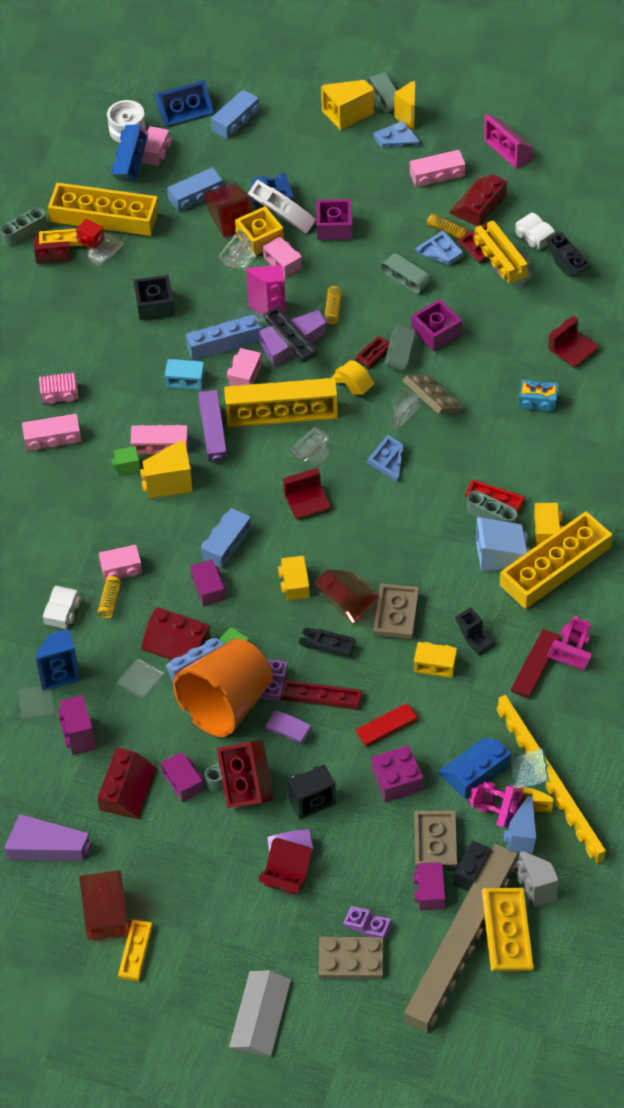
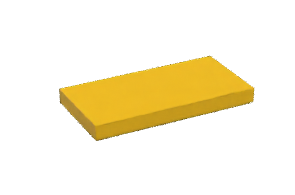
[482,888,534,971]

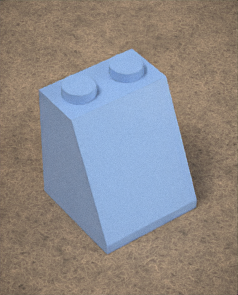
[476,517,530,571]

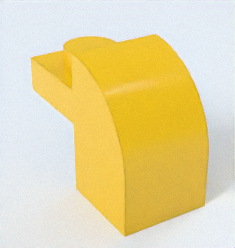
[331,360,375,395]

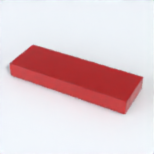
[465,479,525,514]
[356,703,417,747]

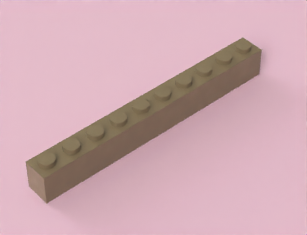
[404,844,518,1033]

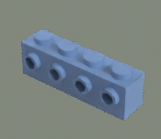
[186,315,260,361]

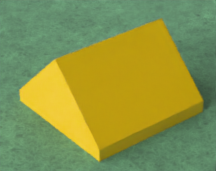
[394,81,415,130]

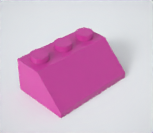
[484,114,533,169]
[246,265,286,315]

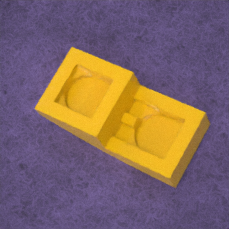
[520,786,553,813]

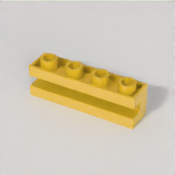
[474,221,528,284]

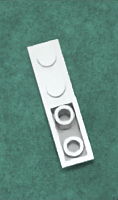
[248,179,316,234]

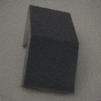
[455,607,495,656]

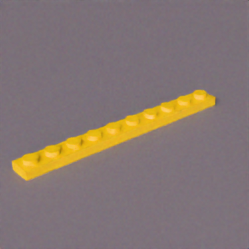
[497,695,606,864]

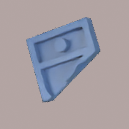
[373,121,419,148]
[415,231,464,266]
[367,435,403,482]

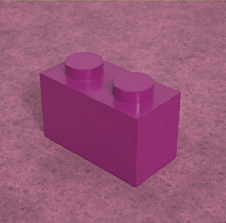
[190,559,227,606]
[161,752,204,802]
[413,862,445,910]

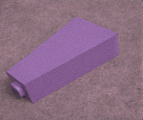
[259,310,328,367]
[199,390,227,462]
[4,814,92,861]

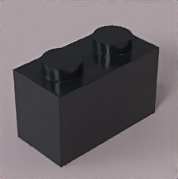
[454,840,491,892]

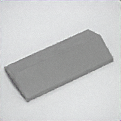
[229,970,291,1058]

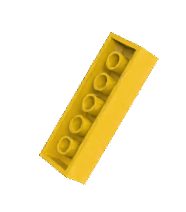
[48,183,159,236]
[224,378,338,427]
[500,511,612,609]

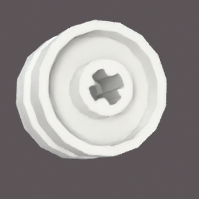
[107,100,146,143]

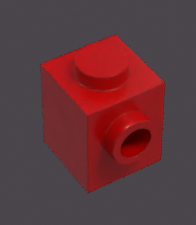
[76,219,105,250]

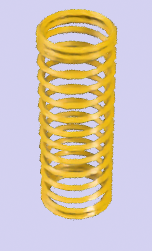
[427,213,466,239]
[325,286,342,324]
[97,576,121,619]

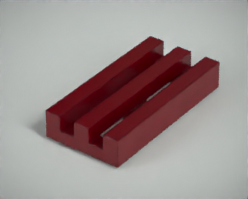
[355,336,390,369]

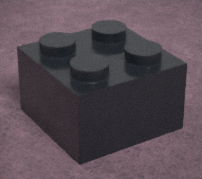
[134,275,175,320]
[288,764,336,820]

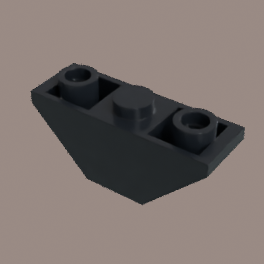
[546,232,591,275]

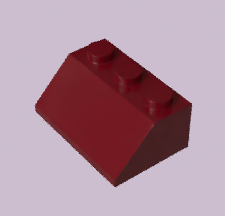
[450,174,507,227]
[141,607,211,660]
[216,739,274,808]
[97,747,157,819]

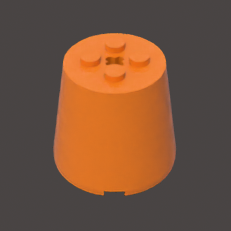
[173,639,273,737]

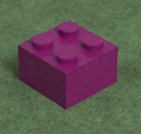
[316,199,352,240]
[411,299,462,351]
[57,695,96,755]
[371,745,423,803]

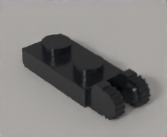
[298,628,356,658]

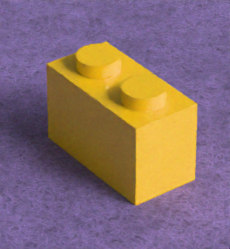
[534,503,563,545]
[278,556,310,601]
[414,642,457,678]

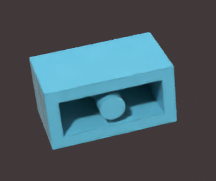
[164,359,205,390]

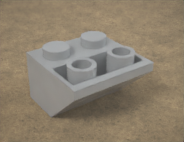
[516,851,558,908]

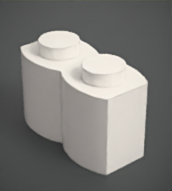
[515,212,555,250]
[43,586,81,629]

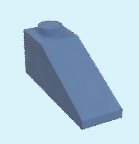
[504,796,536,854]

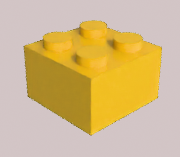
[235,206,284,256]

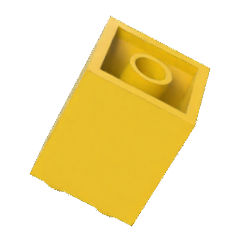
[321,80,375,131]
[140,440,193,499]

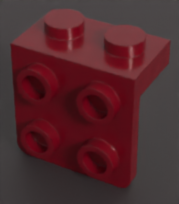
[34,235,71,264]
[548,315,598,367]
[282,468,330,520]
[258,838,312,894]

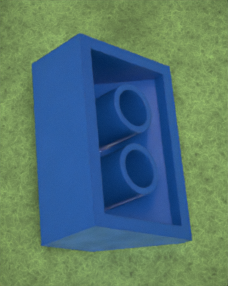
[153,80,214,126]
[111,124,149,183]
[35,629,80,692]
[438,738,511,799]

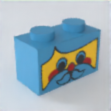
[518,380,558,412]

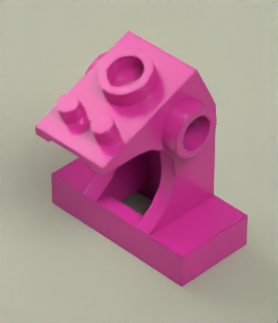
[547,616,591,670]
[469,782,524,828]

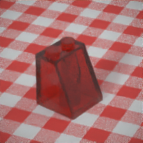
[204,182,253,238]
[314,569,379,623]
[79,870,129,941]

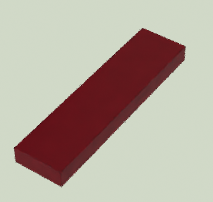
[511,629,561,699]
[281,680,363,710]

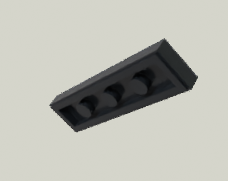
[263,306,318,363]

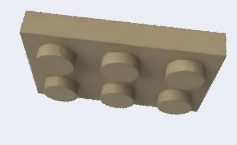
[403,374,464,414]
[373,583,419,639]
[414,810,457,869]
[319,937,383,979]

